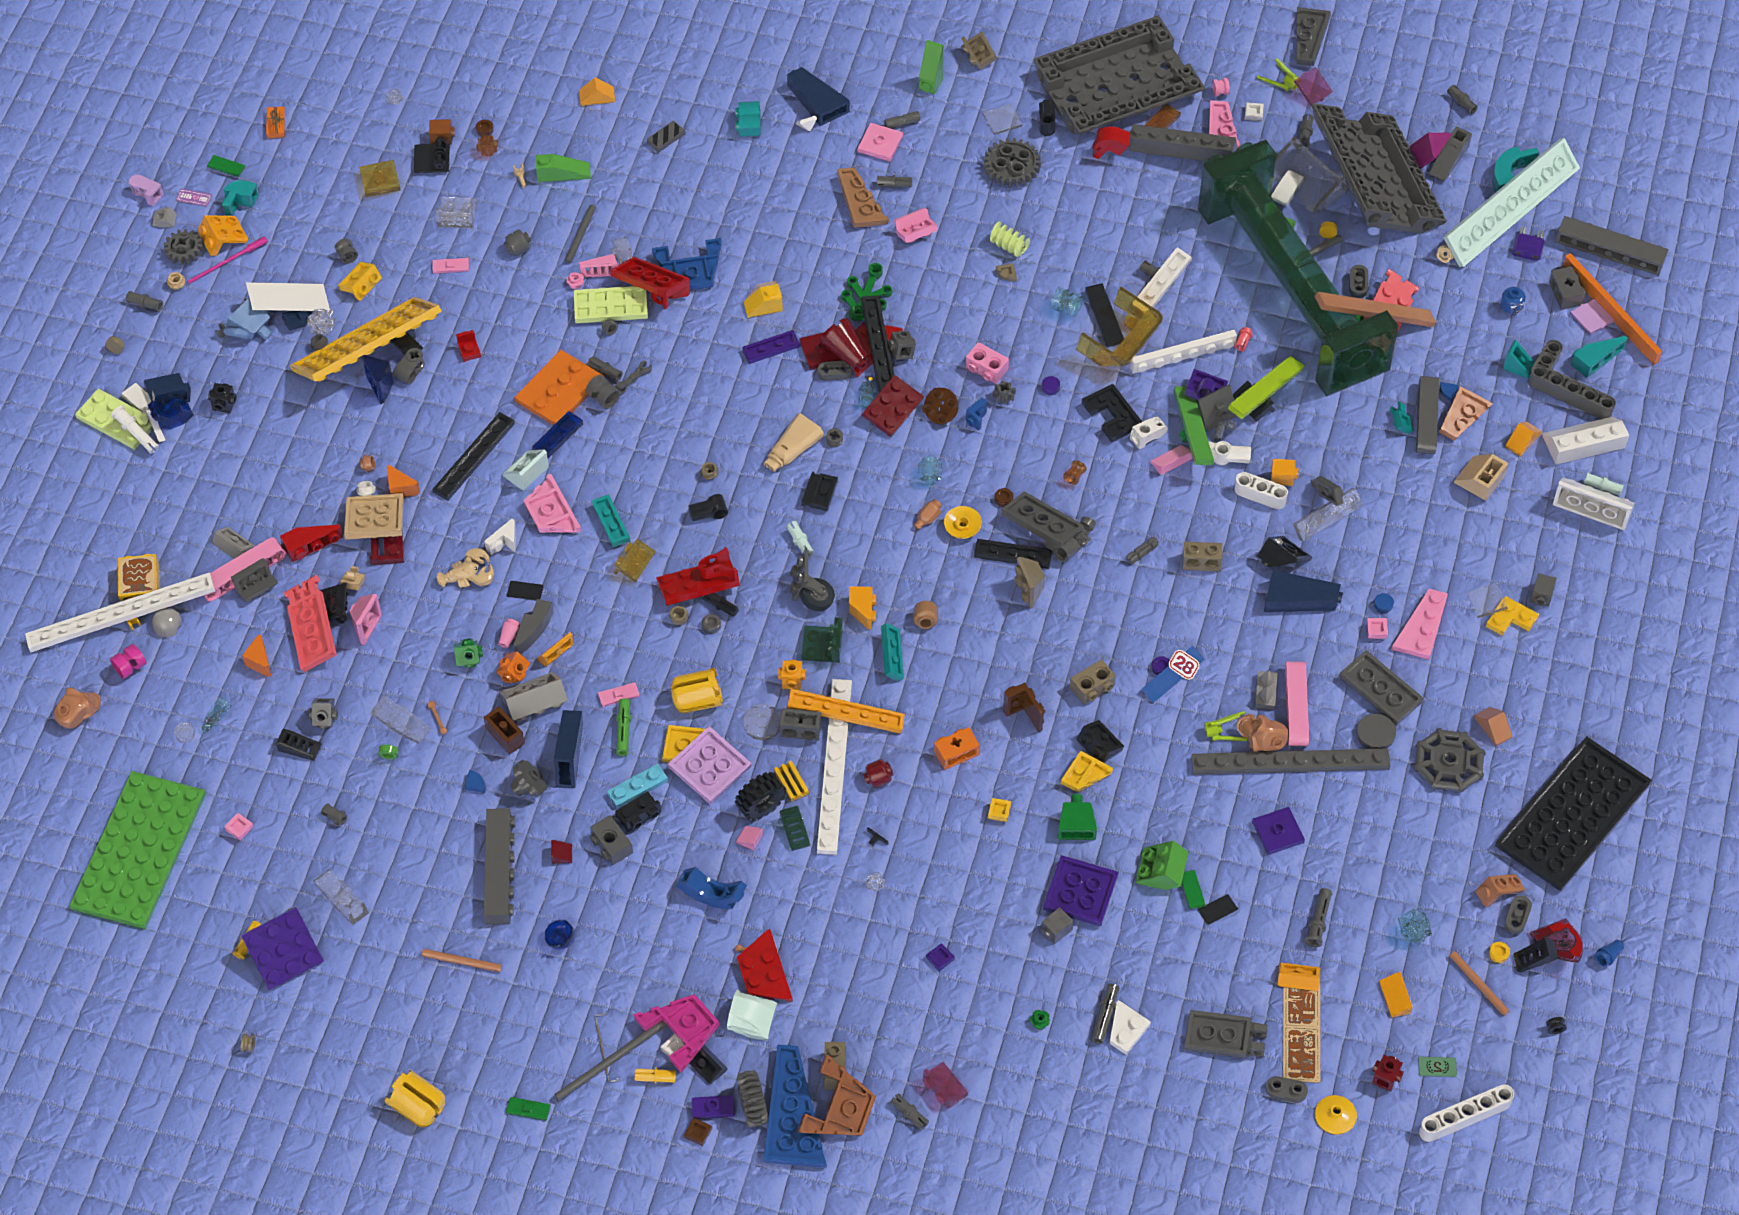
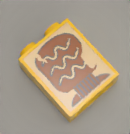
[118,554,160,602]

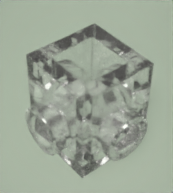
[307,309,335,336]

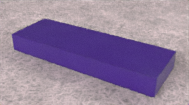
[742,330,800,364]

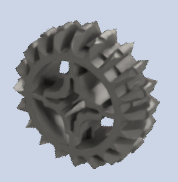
[736,1070,768,1127]

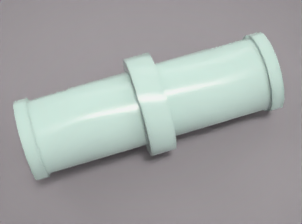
[1584,473,1624,496]
[786,521,814,556]

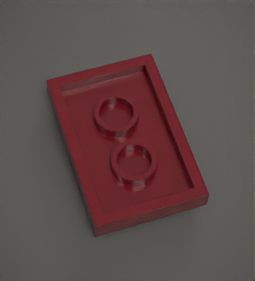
[862,375,924,437]

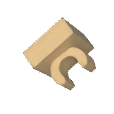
[340,566,365,591]

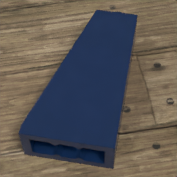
[787,67,850,126]
[1264,570,1343,612]
[554,710,583,788]

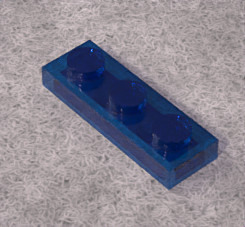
[532,411,583,458]

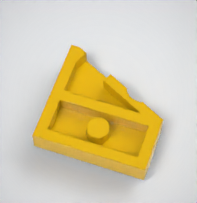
[1061,751,1114,793]

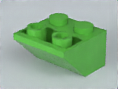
[1136,841,1189,890]

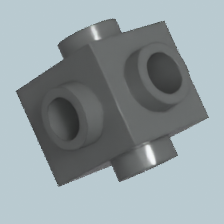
[888,331,916,360]
[309,698,338,729]

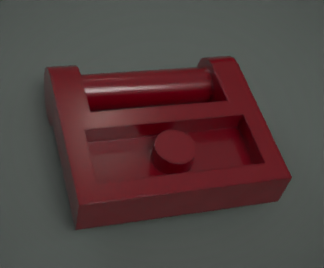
[369,531,404,565]

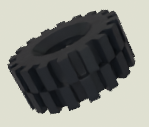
[735,772,787,821]

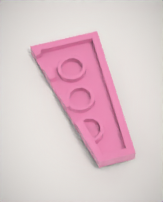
[1209,101,1244,162]
[1392,589,1448,660]

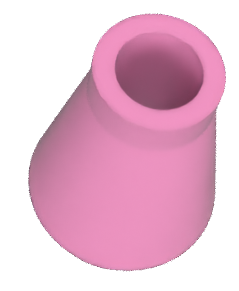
[498,619,521,649]

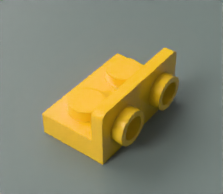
[338,262,382,301]

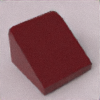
[551,840,572,864]

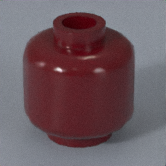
[863,759,894,788]

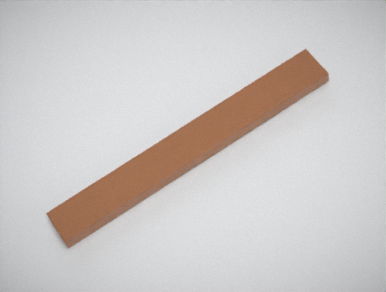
[1315,292,1436,327]

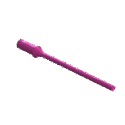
[187,236,268,284]

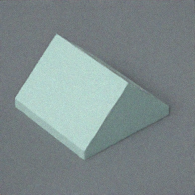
[502,449,549,491]

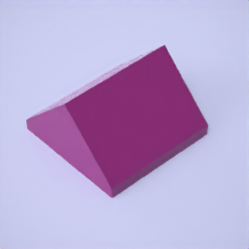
[1410,132,1452,169]

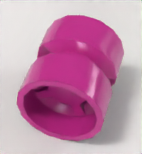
[109,643,147,679]

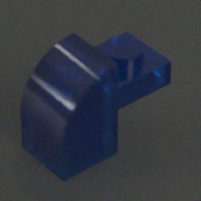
[148,397,194,430]

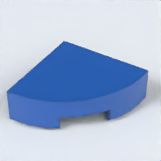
[1440,382,1459,402]
[465,770,486,793]

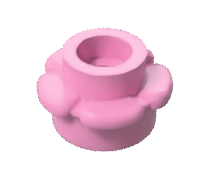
[566,272,584,289]

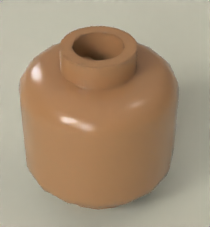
[913,601,938,629]

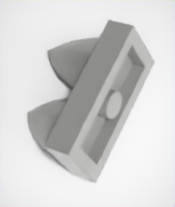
[1255,670,1278,710]

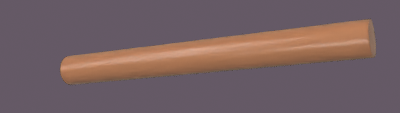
[422,949,502,972]
[1449,951,1510,1016]

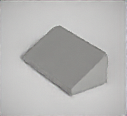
[212,527,255,559]

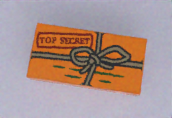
[266,106,285,138]

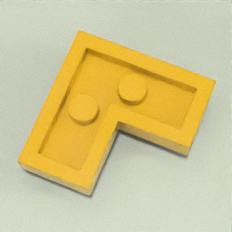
[1486,596,1539,636]

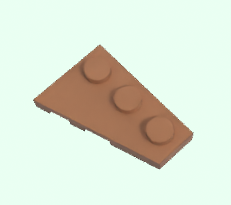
[1438,386,1493,441]

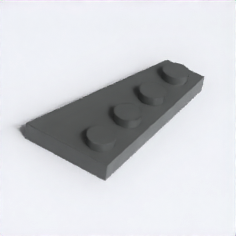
[1297,7,1331,66]

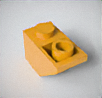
[849,586,876,629]

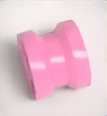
[1212,78,1230,97]

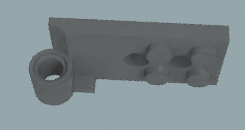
[1001,491,1084,562]

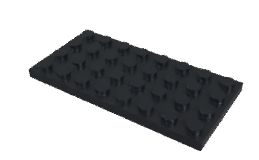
[1495,736,1652,891]

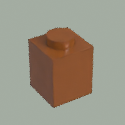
[429,119,455,144]

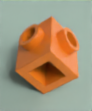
[496,651,530,684]

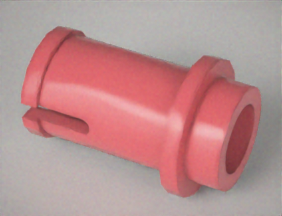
[1234,327,1253,351]

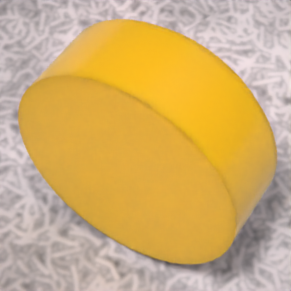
[1319,221,1338,239]
[1489,942,1510,963]

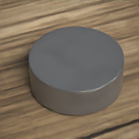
[702,614,721,634]

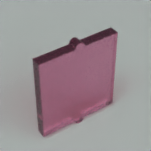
[1294,67,1333,106]

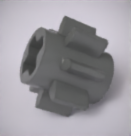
[993,381,1016,404]

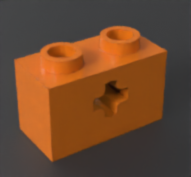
[934,727,980,770]

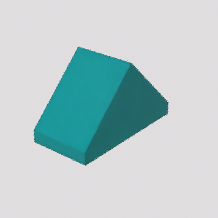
[1503,340,1535,379]

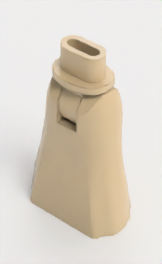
[764,413,824,472]

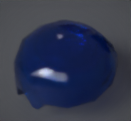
[545,920,575,950]

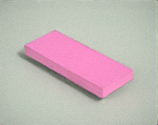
[433,258,469,274]
[598,682,640,707]

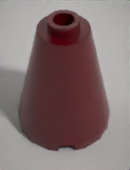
[820,318,868,369]

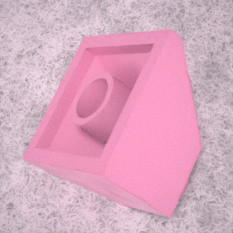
[350,594,382,645]

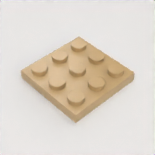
[344,493,404,540]

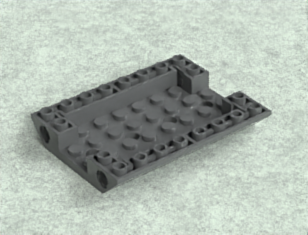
[1034,15,1205,135]
[1311,103,1447,233]

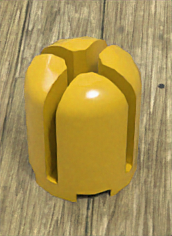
[670,668,723,714]
[385,1069,445,1128]

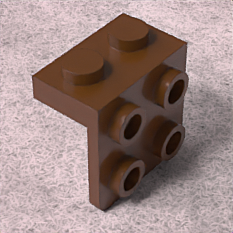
[1003,682,1045,732]

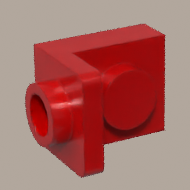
[456,330,481,362]

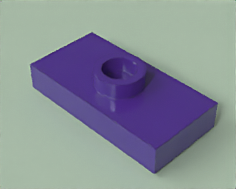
[692,1095,735,1119]

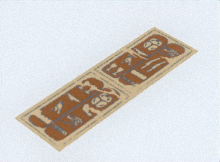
[1283,982,1320,1083]

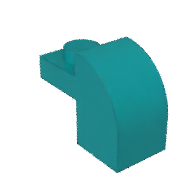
[222,180,259,216]

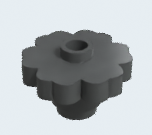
[510,760,547,797]

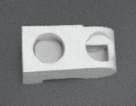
[1130,417,1168,450]

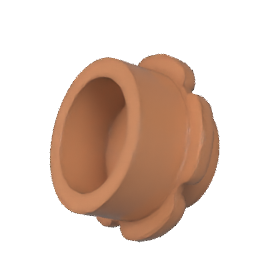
[360,454,376,473]

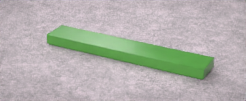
[1173,386,1214,465]

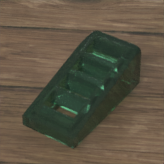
[779,806,810,851]

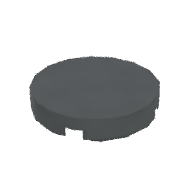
[1357,713,1396,749]

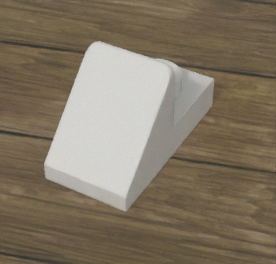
[484,519,516,556]

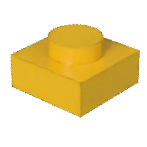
[988,798,1011,822]

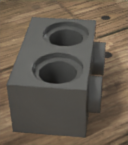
[780,708,822,741]

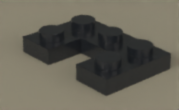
[1081,384,1142,442]

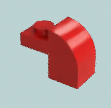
[1092,126,1130,159]

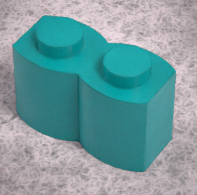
[735,101,761,137]

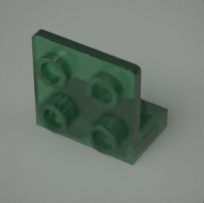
[801,617,843,663]

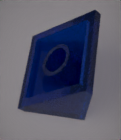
[362,355,394,404]

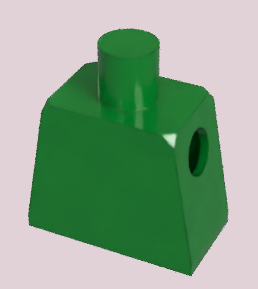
[1058,794,1097,840]

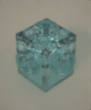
[1398,909,1432,943]

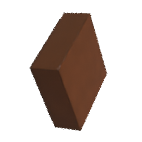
[684,1118,712,1146]

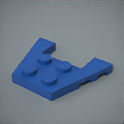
[652,238,722,290]

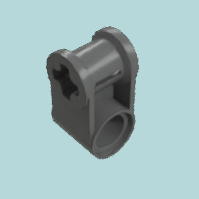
[393,348,425,384]

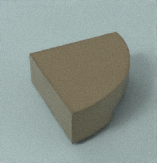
[996,263,1017,282]

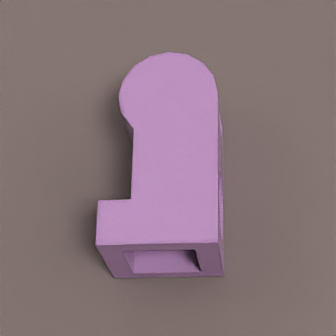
[129,175,164,206]

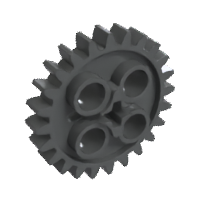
[984,138,1041,188]

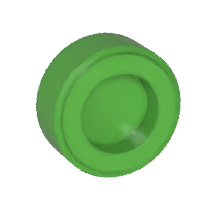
[378,745,399,759]

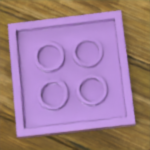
[668,726,752,805]

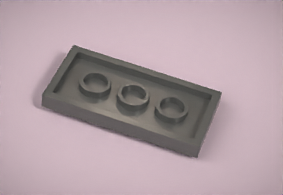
[1339,650,1424,725]

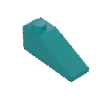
[1571,336,1628,378]

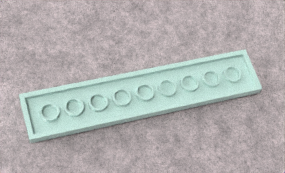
[1443,138,1580,267]

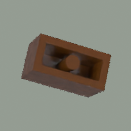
[483,706,525,755]

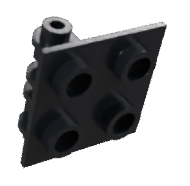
[414,137,450,173]
[320,582,349,624]

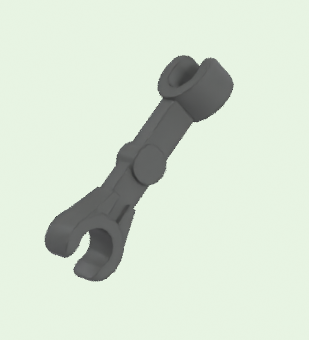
[615,360,652,395]

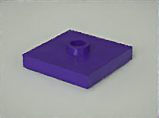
[1252,807,1305,855]

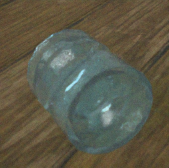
[1050,287,1083,318]

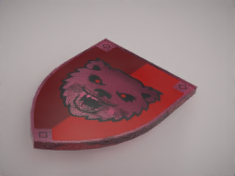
[1530,918,1583,963]

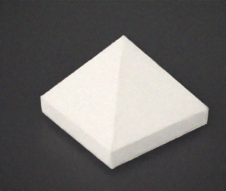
[796,116,817,132]

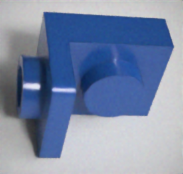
[966,397,987,431]

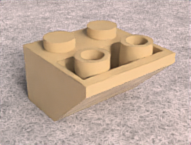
[1454,454,1509,501]

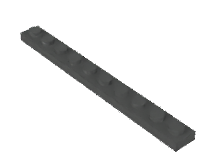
[1191,748,1390,775]

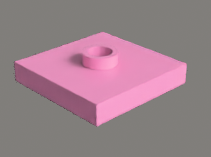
[858,123,903,162]

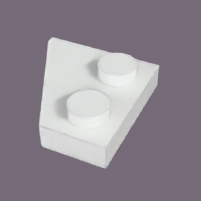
[1110,1000,1151,1055]

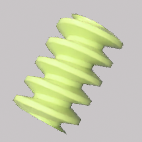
[990,221,1030,257]

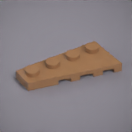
[837,167,889,228]

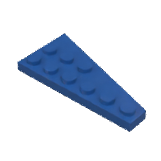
[764,1044,827,1168]

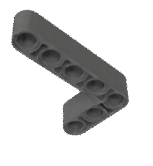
[1528,340,1616,419]

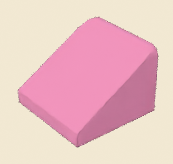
[736,826,763,851]

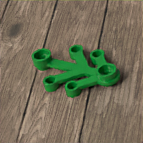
[841,263,892,321]

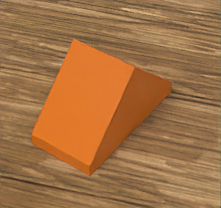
[387,465,420,497]
[242,634,271,677]

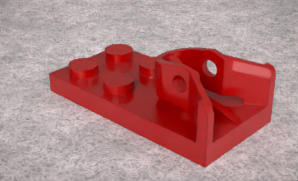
[611,257,690,309]
[656,547,740,606]

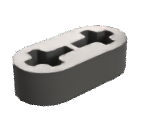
[818,361,853,381]

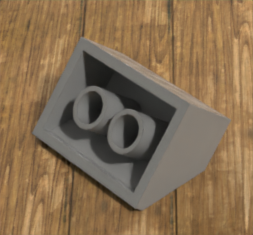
[499,672,568,721]

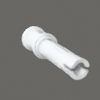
[111,405,159,454]

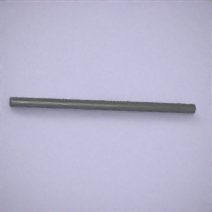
[554,1020,667,1101]

